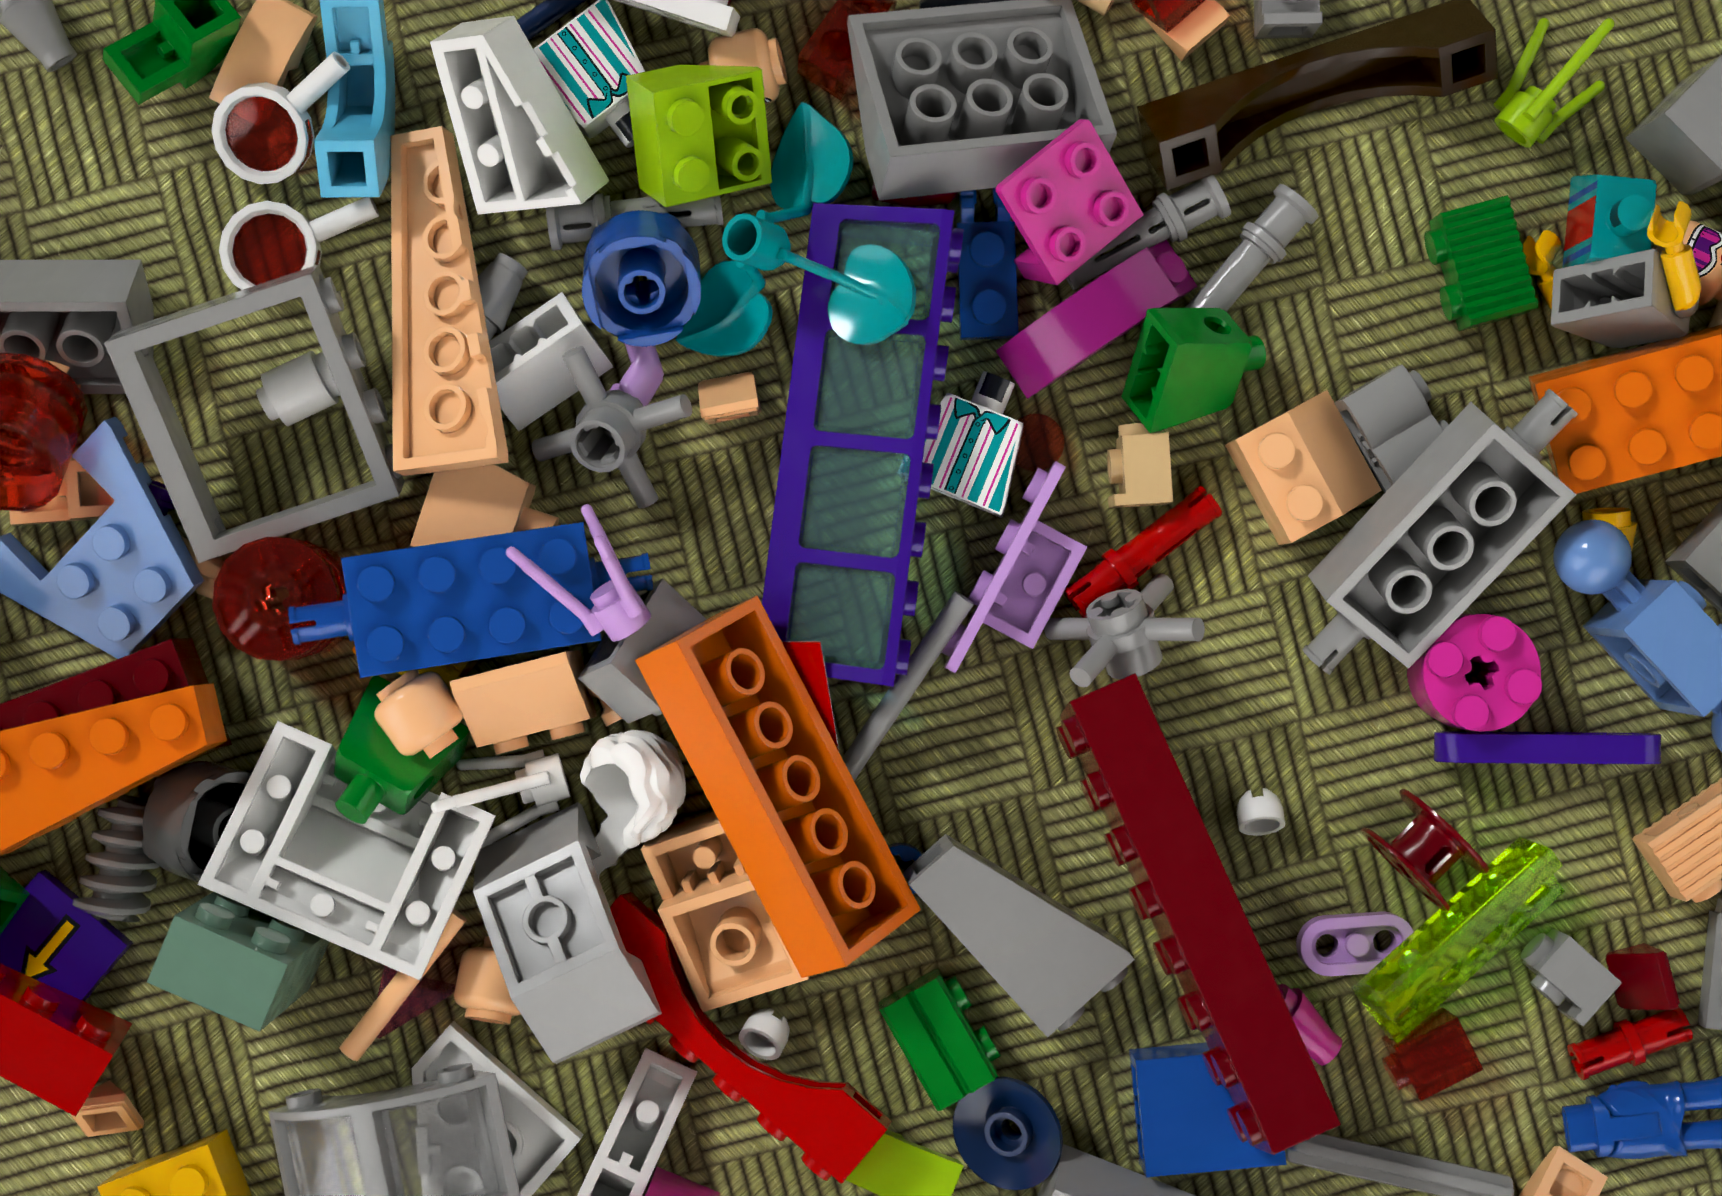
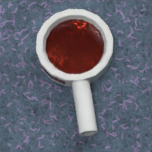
[211,52,350,184]
[219,197,379,290]

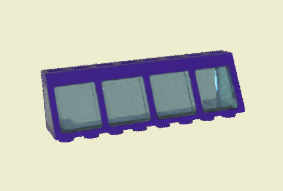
[762,203,964,687]

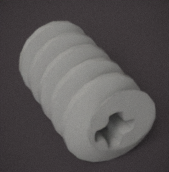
[72,795,160,922]

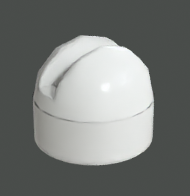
[1237,788,1285,836]
[739,1008,790,1060]

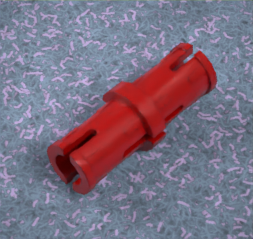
[1567,1007,1693,1080]

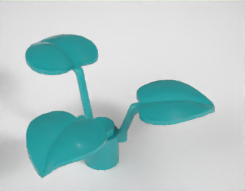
[675,102,916,357]

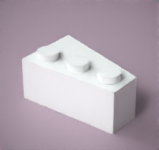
[430,16,609,215]

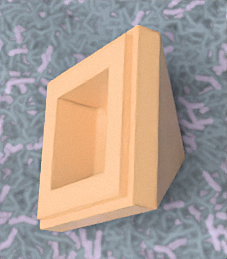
[70,1080,144,1137]

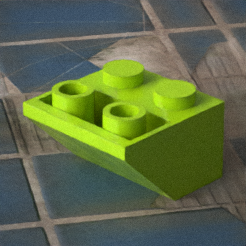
[626,64,772,208]

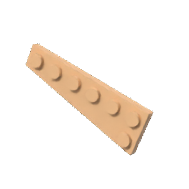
[391,126,509,476]

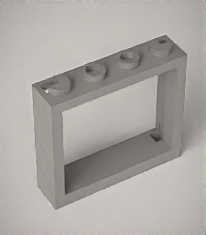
[104,264,405,563]

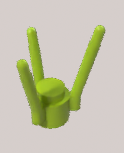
[1493,18,1615,148]

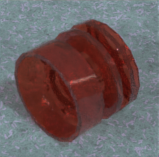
[0,353,88,511]
[212,537,346,661]

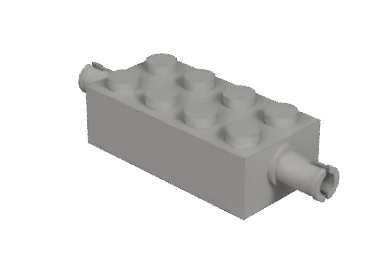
[1302,389,1578,675]

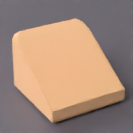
[1144,0,1231,62]
[698,372,761,425]

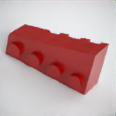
[0,963,133,1117]

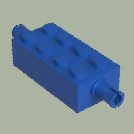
[288,522,653,678]

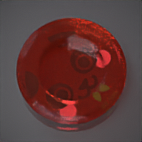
[1015,414,1064,472]

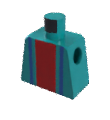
[1562,175,1657,268]

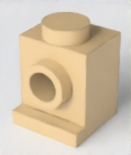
[1107,423,1173,509]

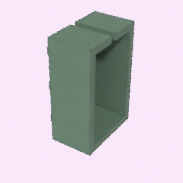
[147,892,329,1032]

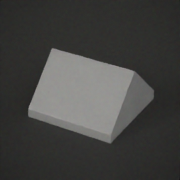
[1625,55,1722,195]

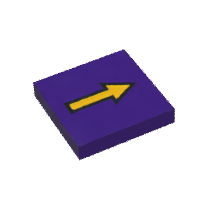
[0,870,133,1002]

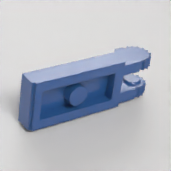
[956,188,1019,340]

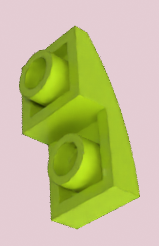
[845,1130,964,1196]

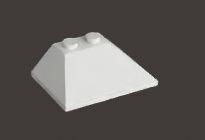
[197,721,496,981]

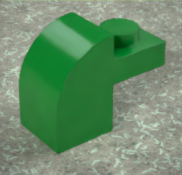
[102,0,241,105]

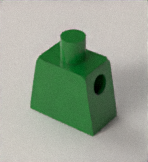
[1121,308,1266,433]
[333,675,470,824]

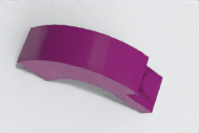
[996,240,1198,399]

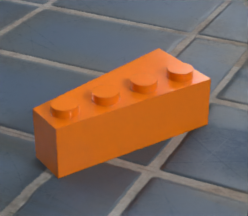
[0,683,227,856]

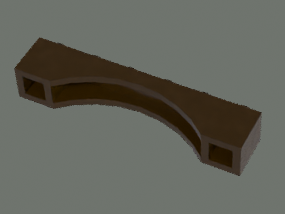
[1137,0,1498,190]

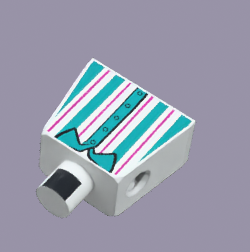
[533,0,645,148]
[898,371,1024,518]

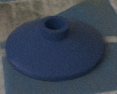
[953,1076,1063,1190]

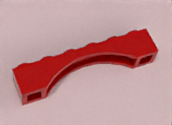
[610,892,892,1184]

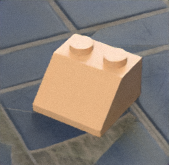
[1225,390,1382,545]
[449,650,597,755]

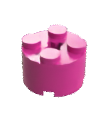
[1407,614,1542,732]

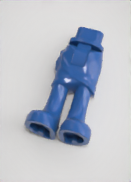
[1562,1076,1722,1159]

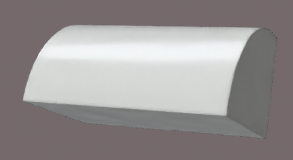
[489,292,613,431]

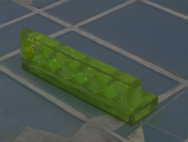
[1351,837,1565,1044]

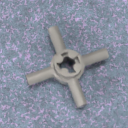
[532,346,692,508]
[1044,573,1205,687]

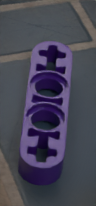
[1434,731,1661,764]

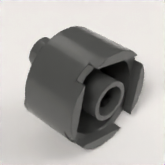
[142,761,252,882]

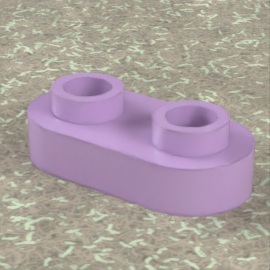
[1296,911,1416,976]

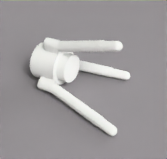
[431,749,571,849]

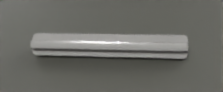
[1286,1134,1514,1196]

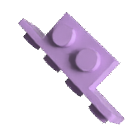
[941,461,1087,673]

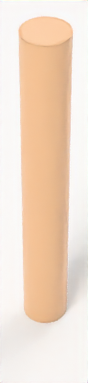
[339,909,467,1061]

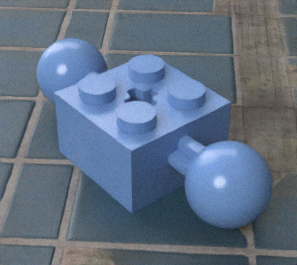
[1553,520,1722,752]

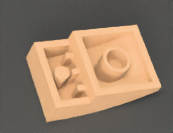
[640,812,810,1012]

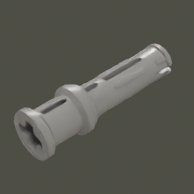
[1066,175,1231,290]
[1185,184,1319,312]
[546,193,723,251]

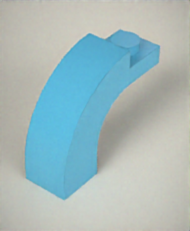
[314,0,395,198]

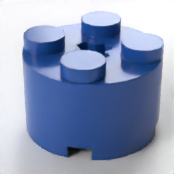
[582,210,701,347]

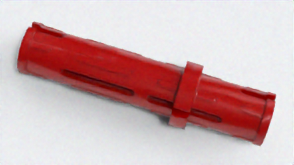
[1064,485,1223,618]

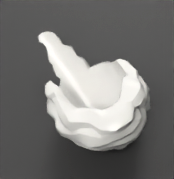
[580,730,686,878]

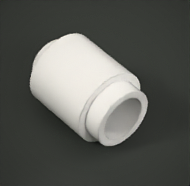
[256,351,340,426]

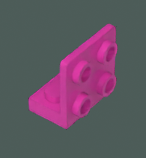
[996,119,1144,285]

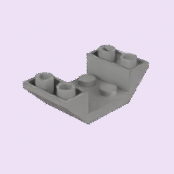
[473,802,662,1064]

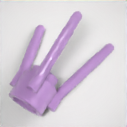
[506,504,651,642]

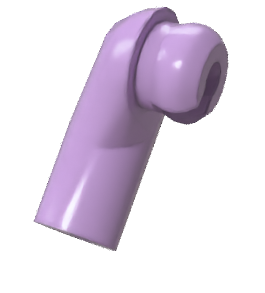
[610,344,664,406]

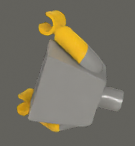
[1523,201,1701,348]

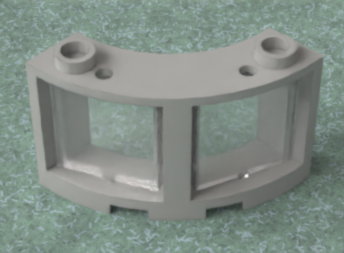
[268,1063,520,1196]

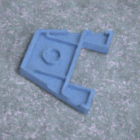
[0,417,204,659]

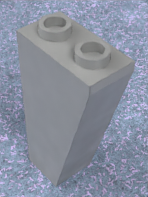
[902,834,1135,1038]

